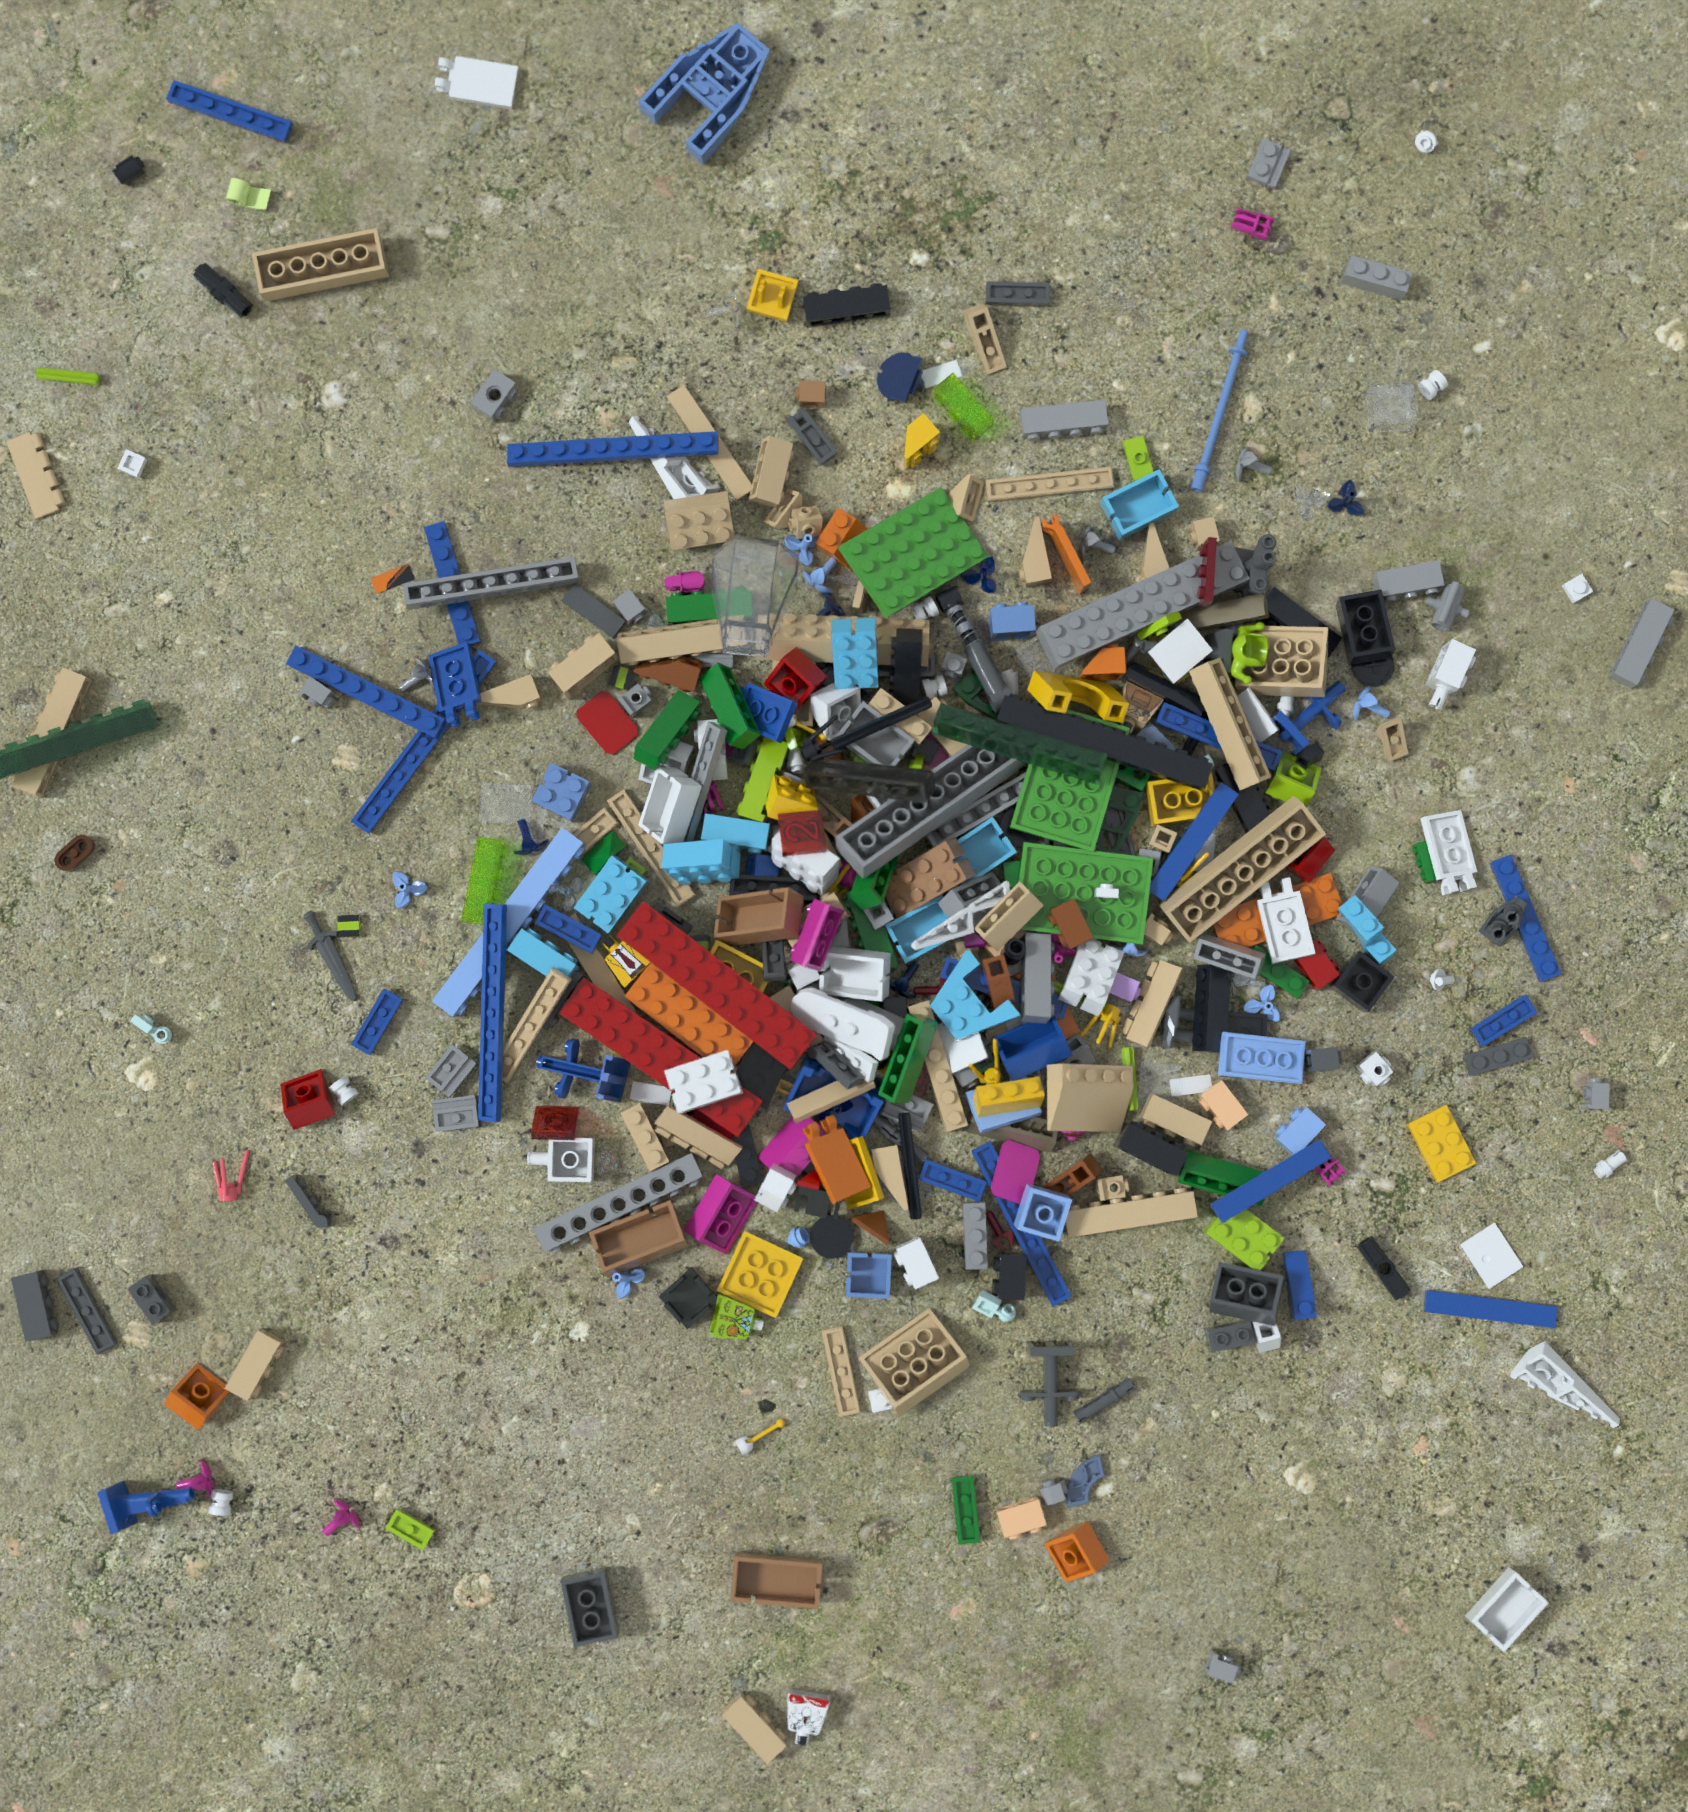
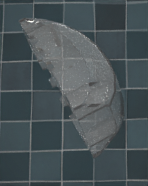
[711,536,800,657]

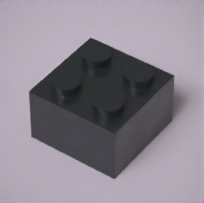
[1329,951,1394,1013]
[992,1252,1027,1301]

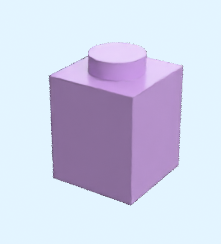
[1109,973,1141,1003]

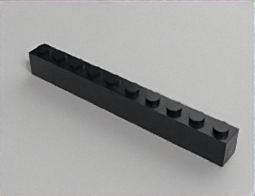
[996,694,1213,791]

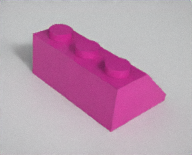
[791,899,844,972]
[757,1116,826,1179]
[684,1174,757,1255]

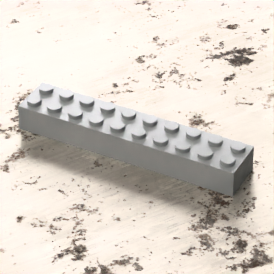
[1036,541,1250,670]
[836,724,1033,879]

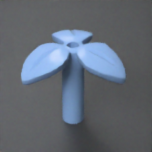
[785,534,820,566]
[802,558,837,594]
[1353,686,1390,721]
[393,871,428,909]
[1111,942,1148,956]
[1244,985,1280,1022]
[612,1268,646,1299]

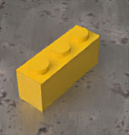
[973,1077,1045,1117]

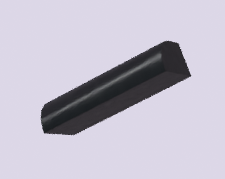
[1255,587,1342,659]
[1121,660,1205,717]

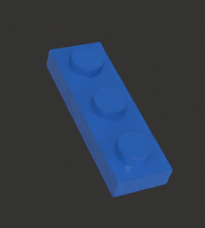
[535,904,602,954]
[351,988,404,1056]
[1469,994,1537,1047]
[918,1159,987,1202]

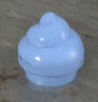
[787,1226,810,1248]

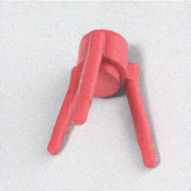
[213,1150,249,1201]

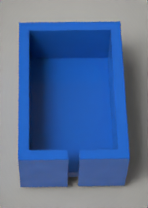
[993,1015,1072,1081]

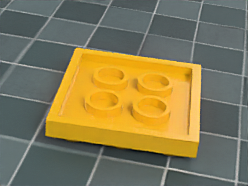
[717,1230,803,1318]

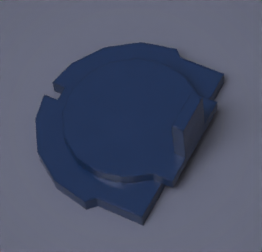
[877,352,925,403]

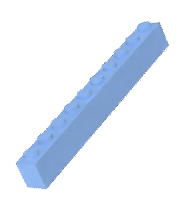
[432,827,585,1017]

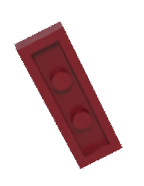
[1197,537,1217,607]

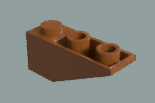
[633,656,705,692]
[980,954,1017,1010]

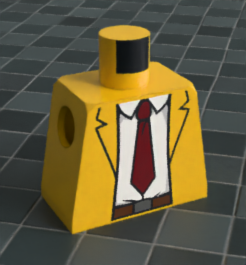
[602,935,650,989]

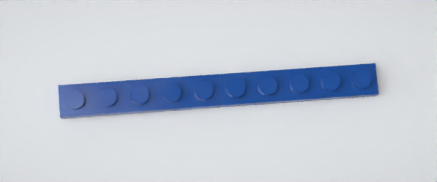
[507,431,719,467]
[351,649,497,835]
[478,903,507,1122]

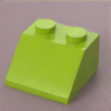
[1266,751,1322,808]

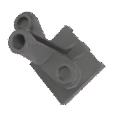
[1232,534,1277,595]
[1140,622,1233,680]
[1020,1340,1081,1427]

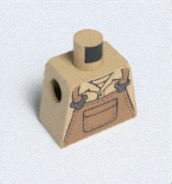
[1119,681,1164,736]

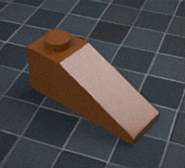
[1042,1152,1103,1196]

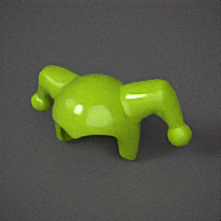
[1231,622,1268,685]

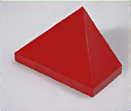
[797,1169,821,1190]

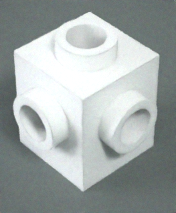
[1356,1052,1393,1087]

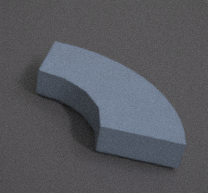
[1066,1454,1105,1508]

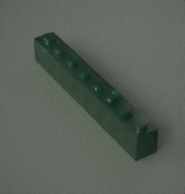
[0,699,159,780]
[933,703,1107,785]

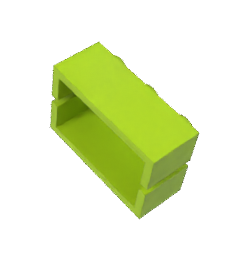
[1202,1209,1285,1271]

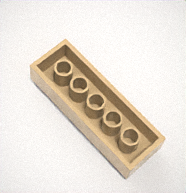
[252,228,389,302]

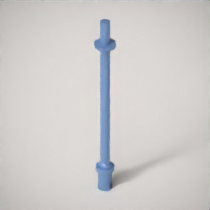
[1190,330,1249,493]

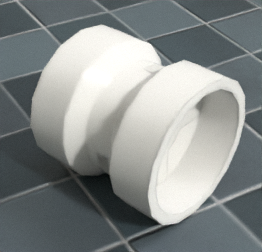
[1418,370,1448,400]
[911,596,939,620]
[921,675,948,700]
[328,1076,359,1106]
[208,1489,234,1516]

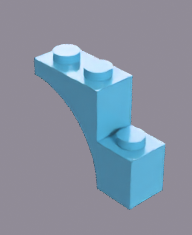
[1338,895,1397,967]

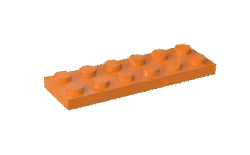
[1212,873,1343,947]
[624,962,754,1073]

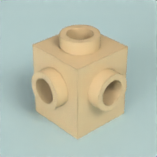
[789,506,823,539]

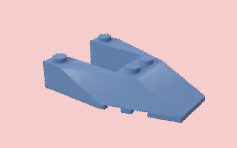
[638,23,770,165]

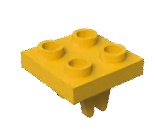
[746,269,799,322]

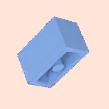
[1274,1107,1326,1155]

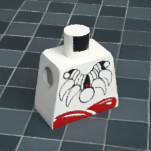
[788,1689,830,1745]

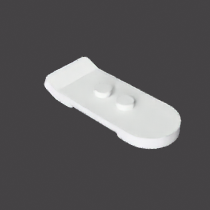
[791,988,895,1061]

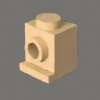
[1148,824,1177,853]
[1144,913,1173,947]
[1095,1175,1129,1201]

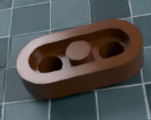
[54,835,95,871]

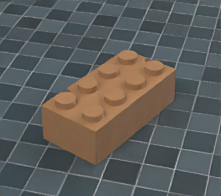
[885,837,977,918]
[713,887,804,946]
[589,1200,689,1278]
[730,1552,823,1609]

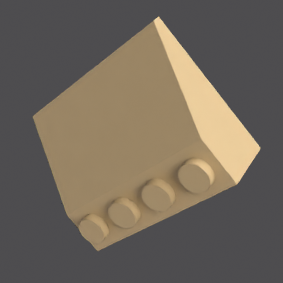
[1235,625,1329,697]
[1047,1064,1133,1132]
[858,1308,970,1417]

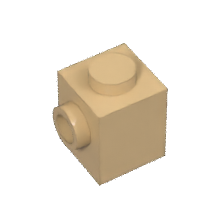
[1189,516,1220,550]

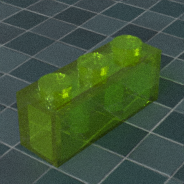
[933,373,994,441]

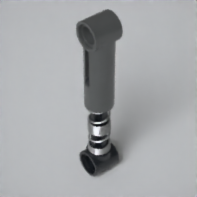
[935,586,1012,713]

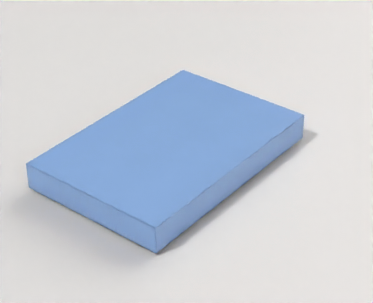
[965,1076,1042,1133]

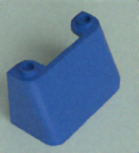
[783,1053,884,1140]

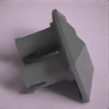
[1479,896,1527,947]
[1161,997,1195,1049]

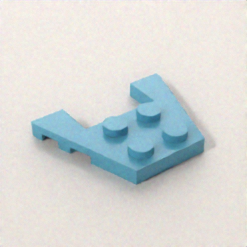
[930,949,1022,1040]

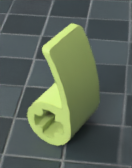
[226,178,271,210]

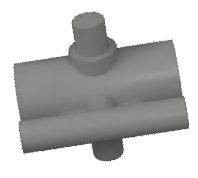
[1426,581,1470,631]

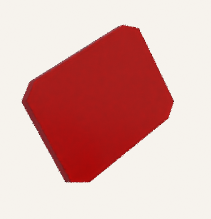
[577,691,638,755]

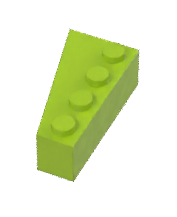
[736,736,789,823]

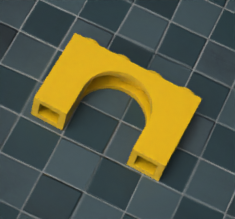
[1027,670,1130,723]

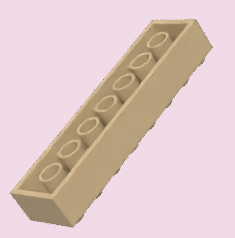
[756,613,929,667]
[1158,796,1326,943]

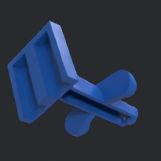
[1272,681,1346,755]
[536,1038,630,1103]
[97,1480,195,1534]

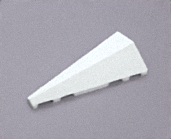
[629,416,720,499]
[911,881,1010,950]
[1510,1341,1620,1428]

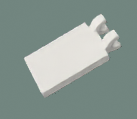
[435,56,519,110]
[1420,810,1477,895]
[1257,877,1315,964]

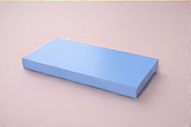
[1218,1032,1306,1084]

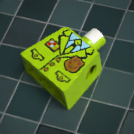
[709,1294,764,1339]

